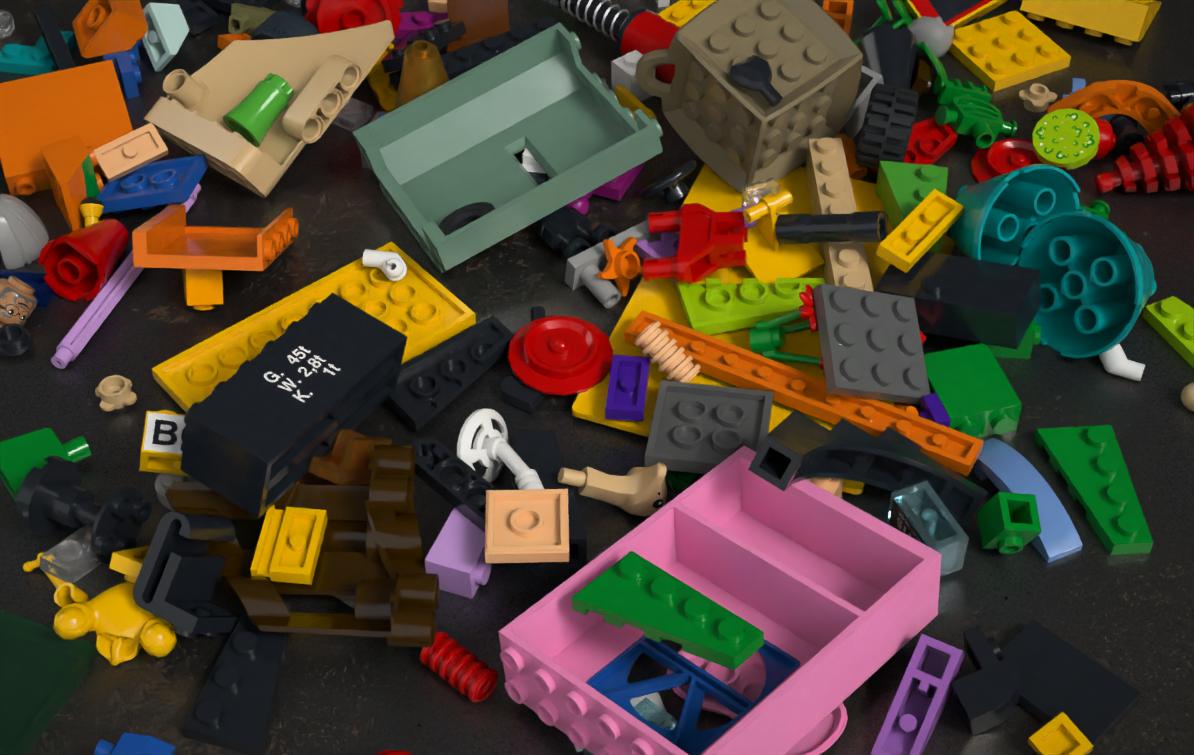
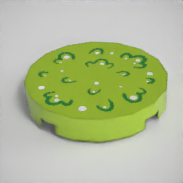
[1032,108,1100,170]

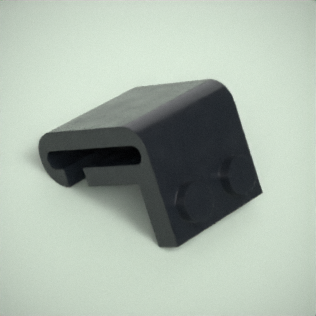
[133,512,241,638]

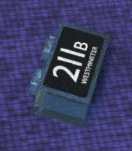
[887,481,969,577]

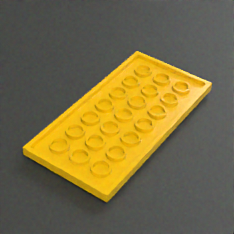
[151,241,476,413]

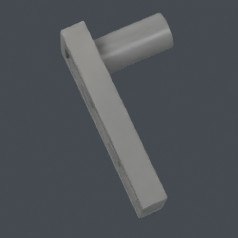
[564,219,658,308]

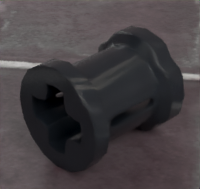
[1109,114,1144,156]

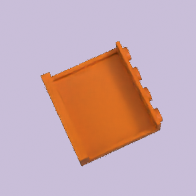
[0,59,133,197]
[132,204,299,271]

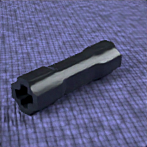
[776,211,888,245]

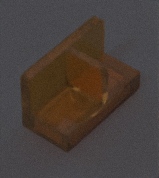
[308,429,392,486]

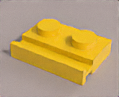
[250,505,328,585]

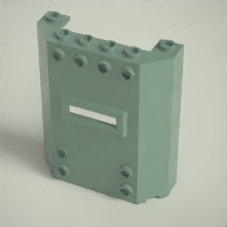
[352,22,663,274]

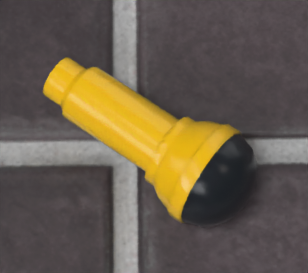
[79,197,104,227]

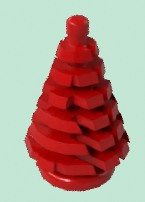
[304,0,403,42]
[1094,102,1194,193]

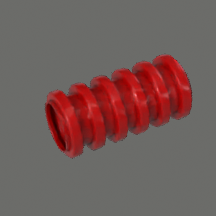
[420,631,498,703]

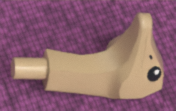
[558,462,667,516]

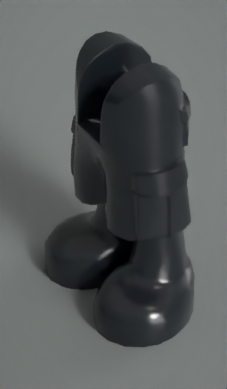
[531,205,619,264]

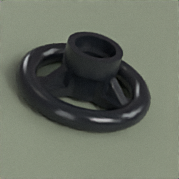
[638,160,697,205]

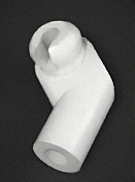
[1098,344,1145,382]

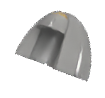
[0,194,49,270]

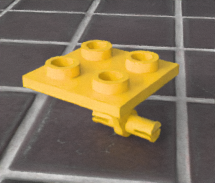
[734,189,825,283]

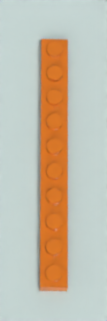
[624,310,984,476]

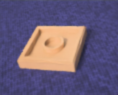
[485,489,569,564]

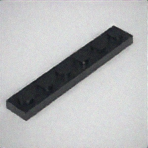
[389,16,568,92]

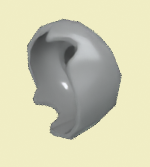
[908,16,954,60]

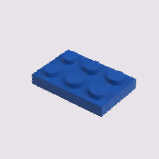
[96,154,209,214]

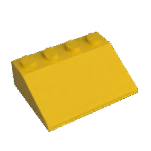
[1020,0,1161,46]

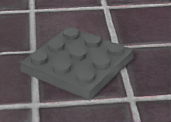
[813,283,930,405]
[645,380,774,474]

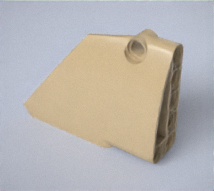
[143,20,395,198]

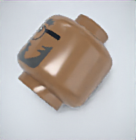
[0,275,37,328]

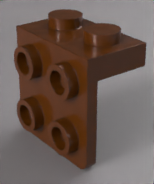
[447,0,509,53]

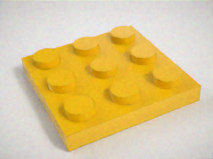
[948,10,1071,92]

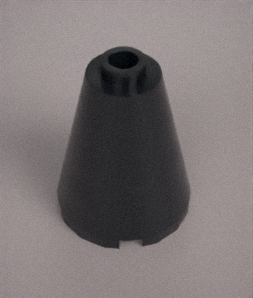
[856,24,918,90]

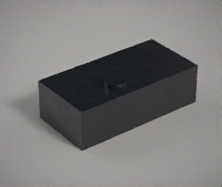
[874,251,1041,350]

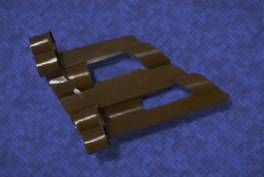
[165,445,439,647]

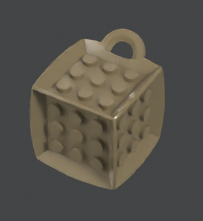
[635,0,863,196]

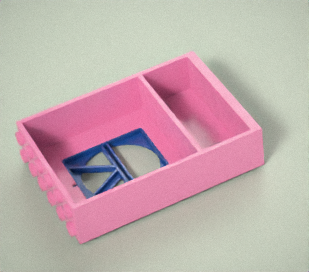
[498,446,942,755]

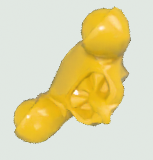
[53,581,177,666]

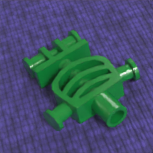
[933,75,1017,148]

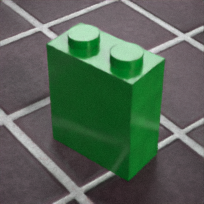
[924,343,1022,438]

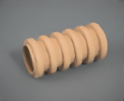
[634,321,701,383]

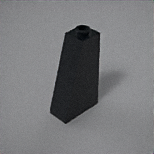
[510,429,587,565]

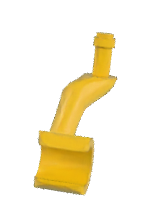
[23,552,88,608]

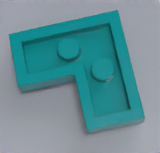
[0,30,77,75]

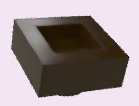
[910,59,933,99]

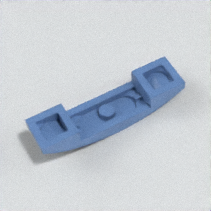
[972,438,1083,563]

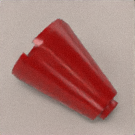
[38,219,129,302]

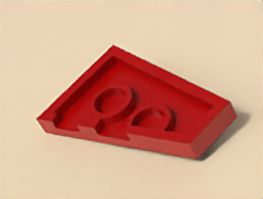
[870,116,958,176]

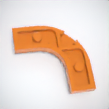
[1047,80,1181,134]

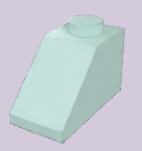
[142,2,190,71]

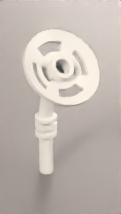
[457,408,544,490]

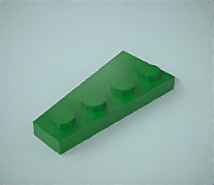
[1034,425,1153,555]
[571,551,764,670]

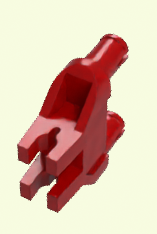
[643,203,748,284]

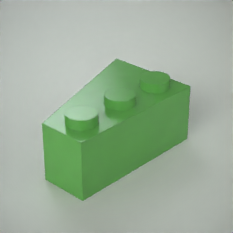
[876,160,948,253]

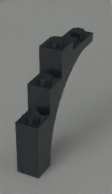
[748,410,988,528]

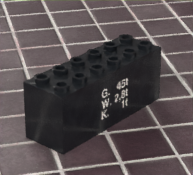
[180,293,408,519]

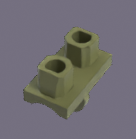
[228,3,277,37]

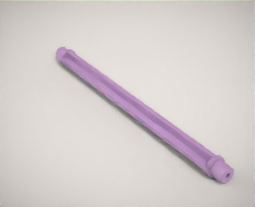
[51,183,201,369]

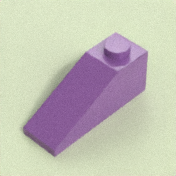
[870,634,966,755]

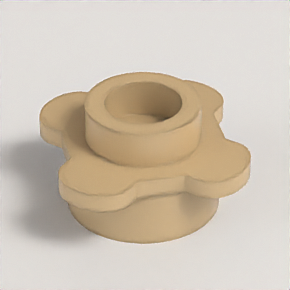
[1019,83,1057,113]
[95,375,137,412]

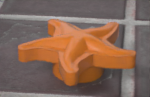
[597,237,643,297]

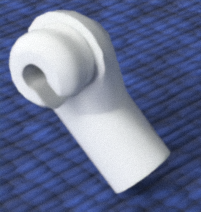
[362,249,407,281]

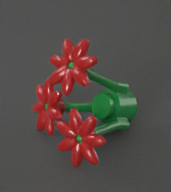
[749,285,825,377]

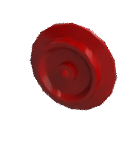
[971,138,1066,183]
[508,315,614,396]

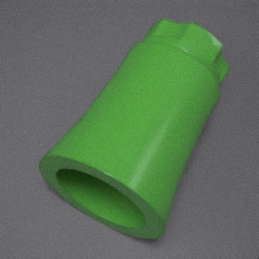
[223,73,295,147]

